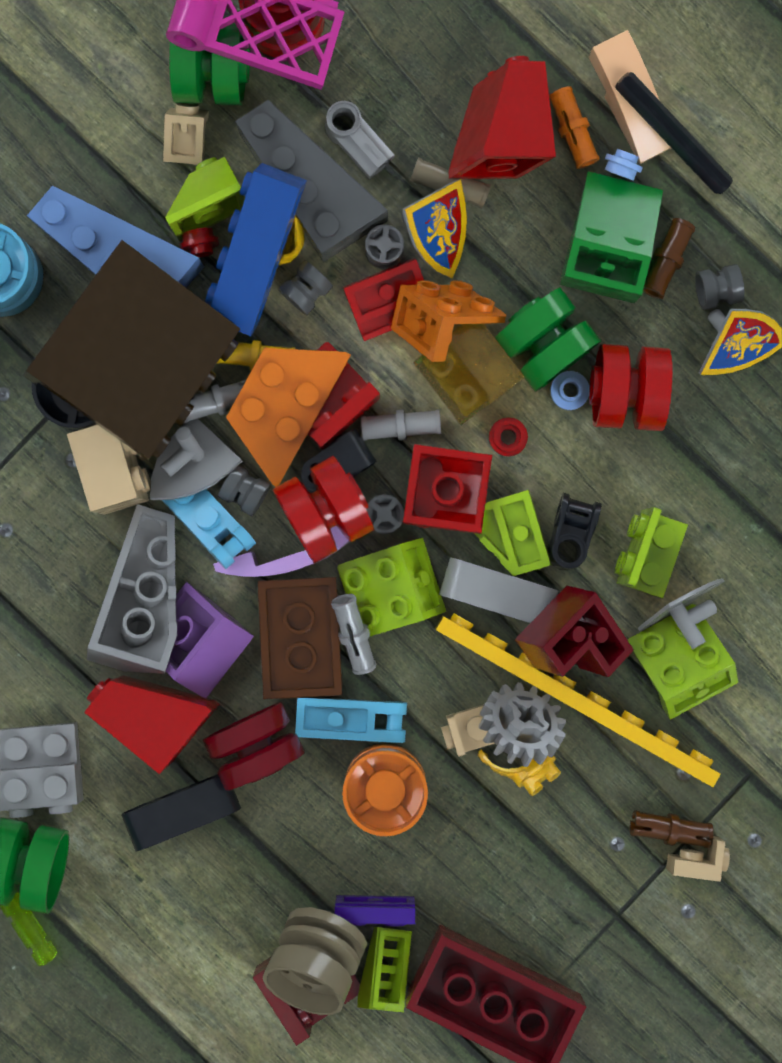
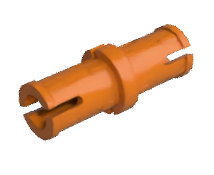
[549,86,600,169]

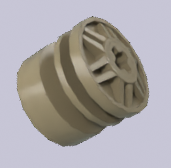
[263,907,367,1015]

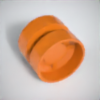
[342,743,428,836]

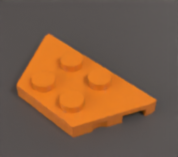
[226,348,351,487]

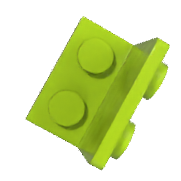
[614,507,688,599]
[337,537,447,637]
[628,604,738,720]

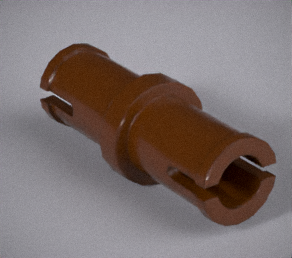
[643,218,695,299]
[630,810,713,848]

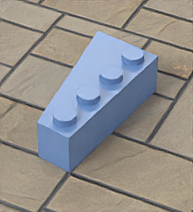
[27,186,204,288]

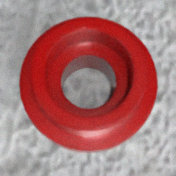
[180,228,219,258]
[489,417,528,457]

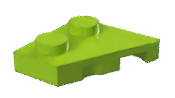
[474,490,552,576]

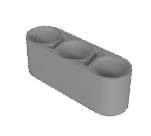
[439,557,559,623]

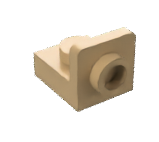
[163,103,209,165]
[441,704,495,757]
[666,836,730,882]

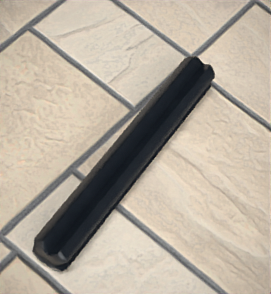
[615,72,733,194]

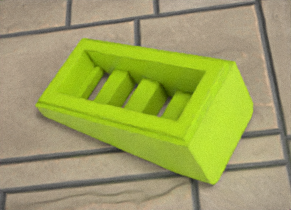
[357,927,412,1012]

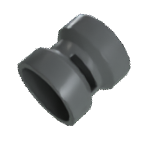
[278,260,333,316]
[695,264,745,310]
[218,465,272,517]

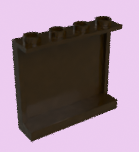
[22,240,240,461]

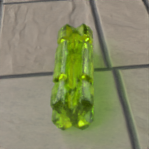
[0,892,58,967]

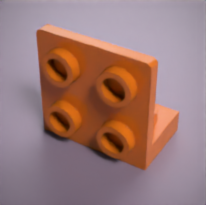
[391,280,507,362]

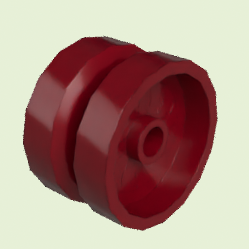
[202,702,305,791]

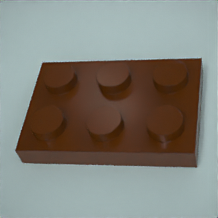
[257,577,343,699]

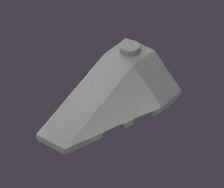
[87,504,177,674]

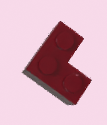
[515,585,634,677]

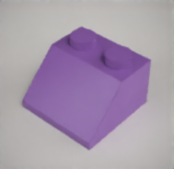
[166,582,254,699]

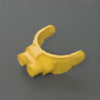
[478,750,561,796]

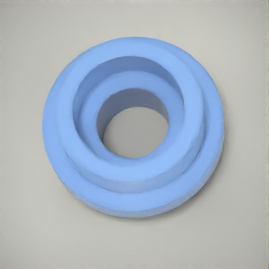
[605,149,643,181]
[550,371,589,410]

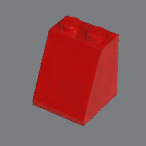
[448,56,556,179]
[84,675,220,774]

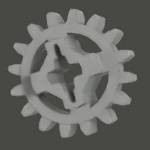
[479,682,566,767]

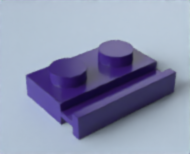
[334,895,415,926]

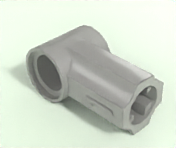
[325,101,395,180]

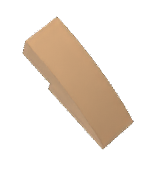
[589,30,671,165]

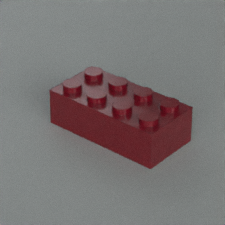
[405,925,586,1063]

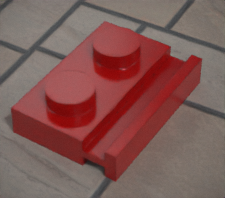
[342,258,424,341]

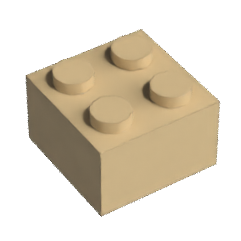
[67,425,151,515]

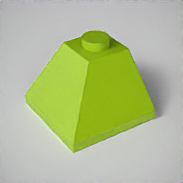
[165,157,245,241]

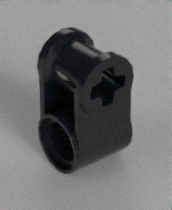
[301,429,377,493]
[548,492,602,571]

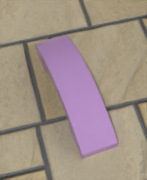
[213,526,350,577]

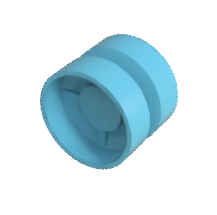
[0,224,43,317]

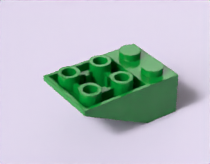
[559,171,663,303]

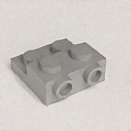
[0,722,84,818]

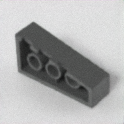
[235,100,388,263]

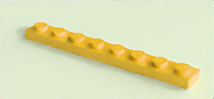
[435,613,721,787]

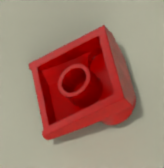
[403,444,493,534]

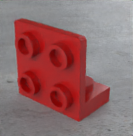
[308,342,380,451]

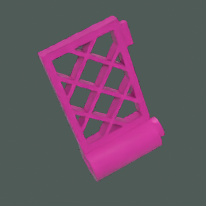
[166,0,345,90]

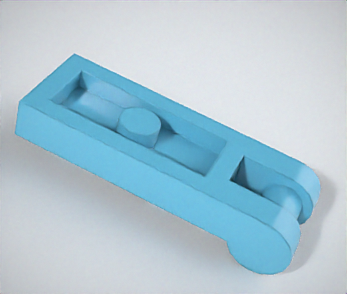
[162,489,256,569]
[295,697,407,743]

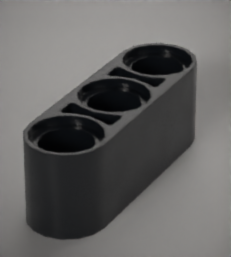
[121,774,241,851]

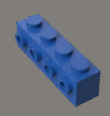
[205,163,307,336]

